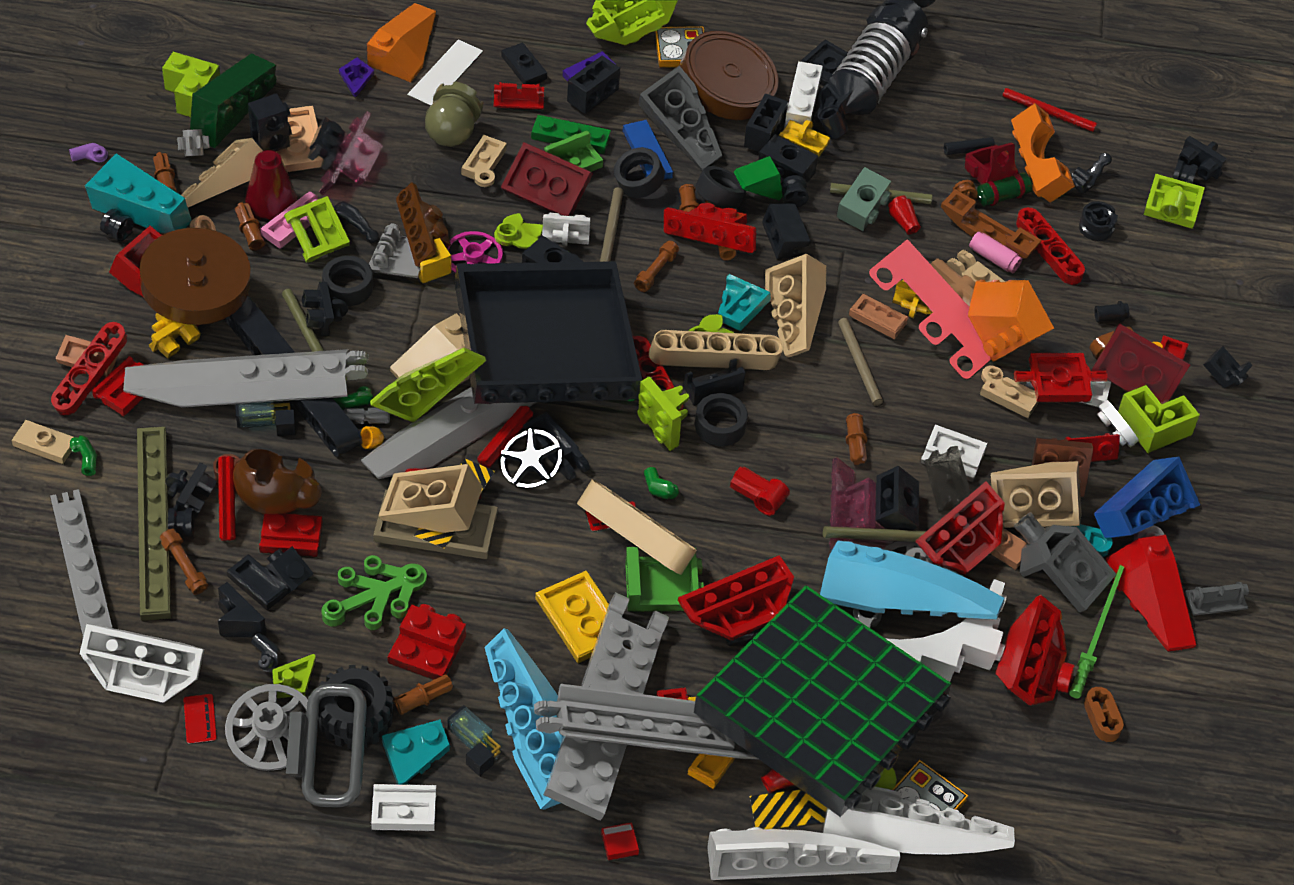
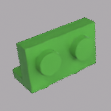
[544,131,603,172]

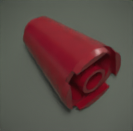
[245,150,298,222]

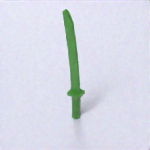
[1069,565,1124,698]

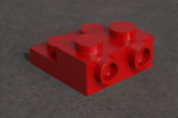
[387,604,466,680]

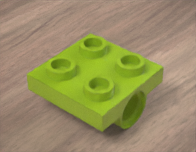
[1143,174,1205,229]

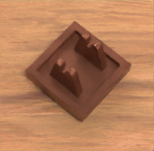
[1032,438,1093,497]

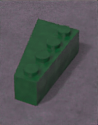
[190,53,277,148]

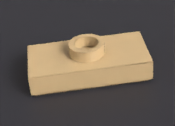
[12,420,73,464]

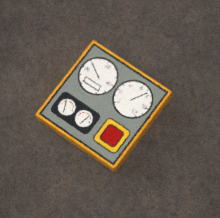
[655,27,704,67]
[892,760,968,811]

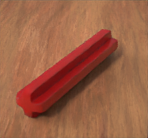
[477,406,533,468]
[218,456,236,541]

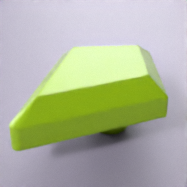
[272,654,316,698]

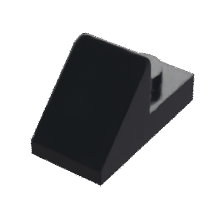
[218,582,267,638]

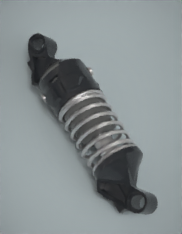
[814,0,935,139]

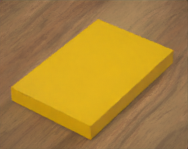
[535,571,609,663]

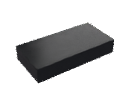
[227,554,289,610]

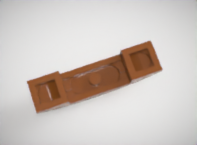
[941,189,1041,258]

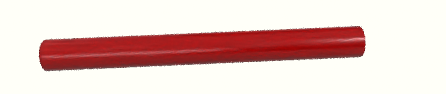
[1002,88,1097,132]

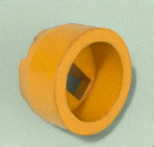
[360,426,384,449]

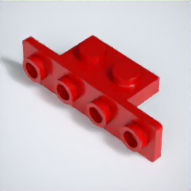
[664,203,756,253]

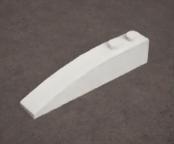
[823,787,1015,854]
[708,827,900,880]

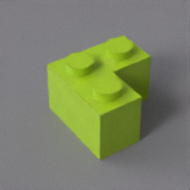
[162,52,220,117]
[1118,385,1200,453]

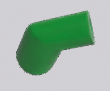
[70,435,97,476]
[644,467,679,499]

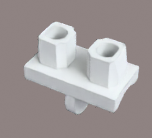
[542,213,590,246]

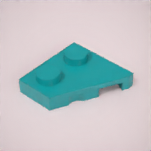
[718,274,771,331]

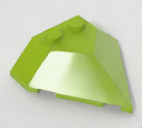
[586,0,678,45]

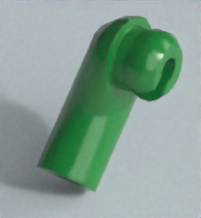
[333,386,373,410]

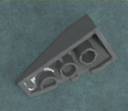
[639,66,722,171]

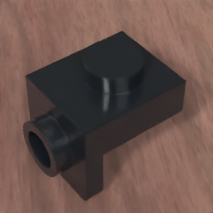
[1203,346,1253,388]
[265,546,314,593]

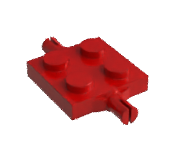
[1014,353,1107,402]

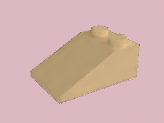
[390,313,470,385]
[991,461,1082,528]
[378,464,483,533]

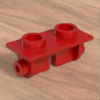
[494,82,544,109]
[1065,433,1120,462]

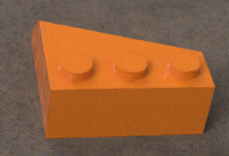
[968,280,1054,362]

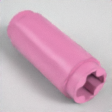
[969,232,1022,274]

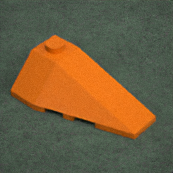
[367,3,436,82]

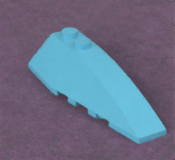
[820,540,1004,620]
[485,628,563,810]

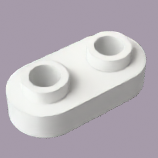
[1097,400,1139,447]

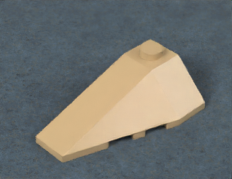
[181,138,263,207]
[765,254,826,358]

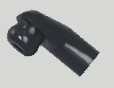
[251,633,280,672]

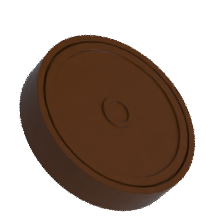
[679,31,778,120]
[140,228,250,325]

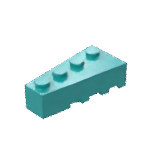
[85,153,192,234]

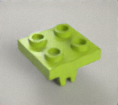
[637,376,689,451]

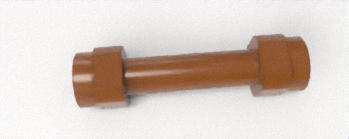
[634,241,679,292]
[160,529,209,595]

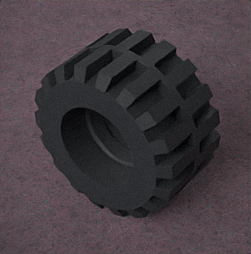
[318,665,393,749]

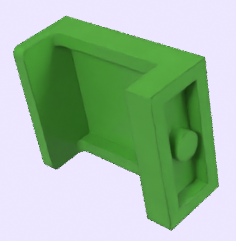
[625,547,704,611]

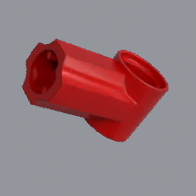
[730,466,790,516]

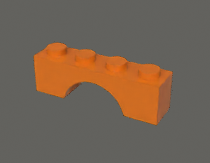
[1011,103,1075,203]

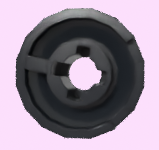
[1079,201,1118,241]

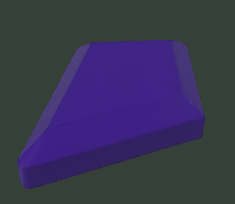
[339,57,374,97]

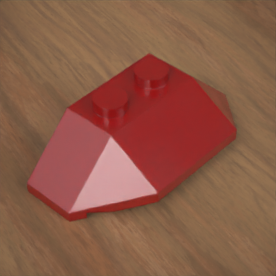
[915,481,1005,575]
[678,555,794,640]
[996,595,1067,706]

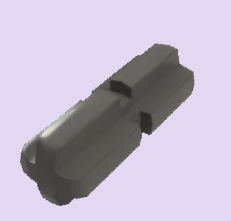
[343,407,390,425]

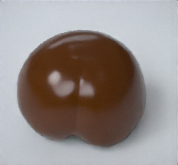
[233,449,322,515]

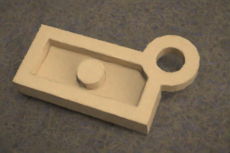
[461,135,507,187]

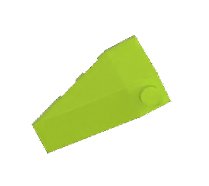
[370,348,486,422]

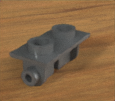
[1185,582,1249,616]

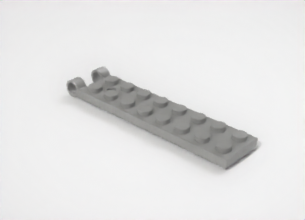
[543,592,669,821]

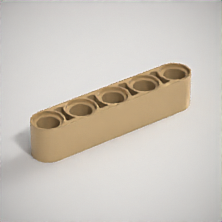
[649,330,784,370]
[577,479,697,575]

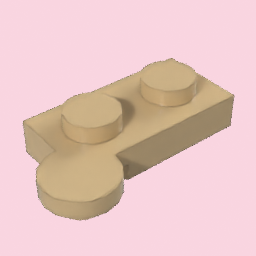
[980,366,1039,418]

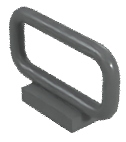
[286,684,367,807]

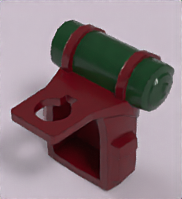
[965,142,1032,206]

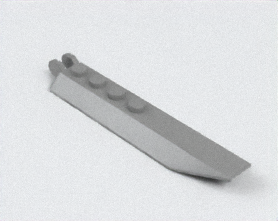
[123,349,368,408]
[361,387,537,479]
[534,684,758,759]

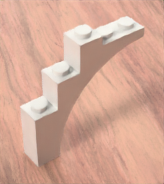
[885,579,1007,682]

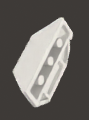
[80,624,204,703]

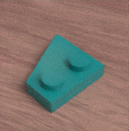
[382,720,449,785]

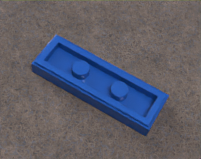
[623,120,673,180]

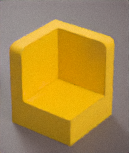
[418,238,451,283]

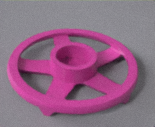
[447,231,503,272]

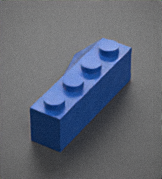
[1094,457,1200,538]

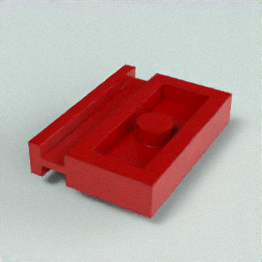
[92,356,144,416]
[259,514,323,557]

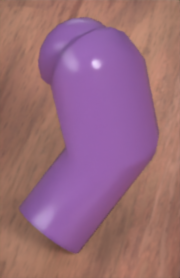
[69,143,108,163]

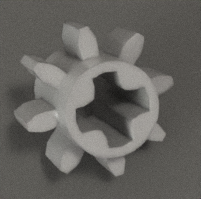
[177,129,210,156]

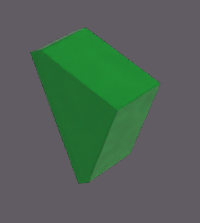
[734,156,782,200]

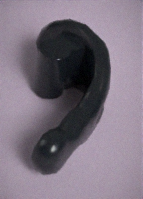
[1071,152,1112,194]
[333,201,379,243]

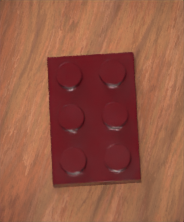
[501,142,593,216]
[1091,324,1190,404]

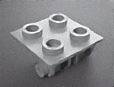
[369,223,420,278]

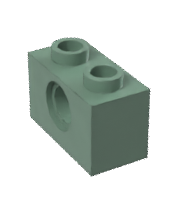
[837,167,892,231]

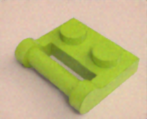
[284,196,350,263]

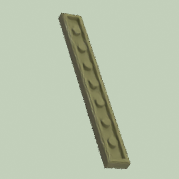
[137,427,171,621]

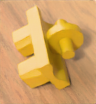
[779,120,830,158]
[892,280,933,319]
[149,313,201,358]

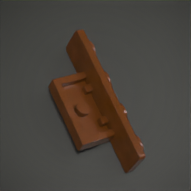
[396,182,451,268]

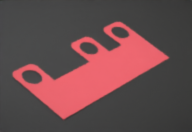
[869,239,991,379]

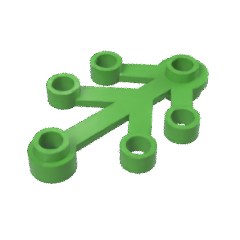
[322,555,427,630]

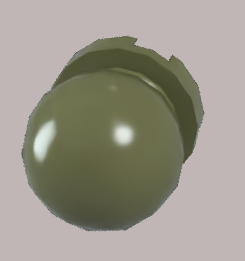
[425,82,483,147]

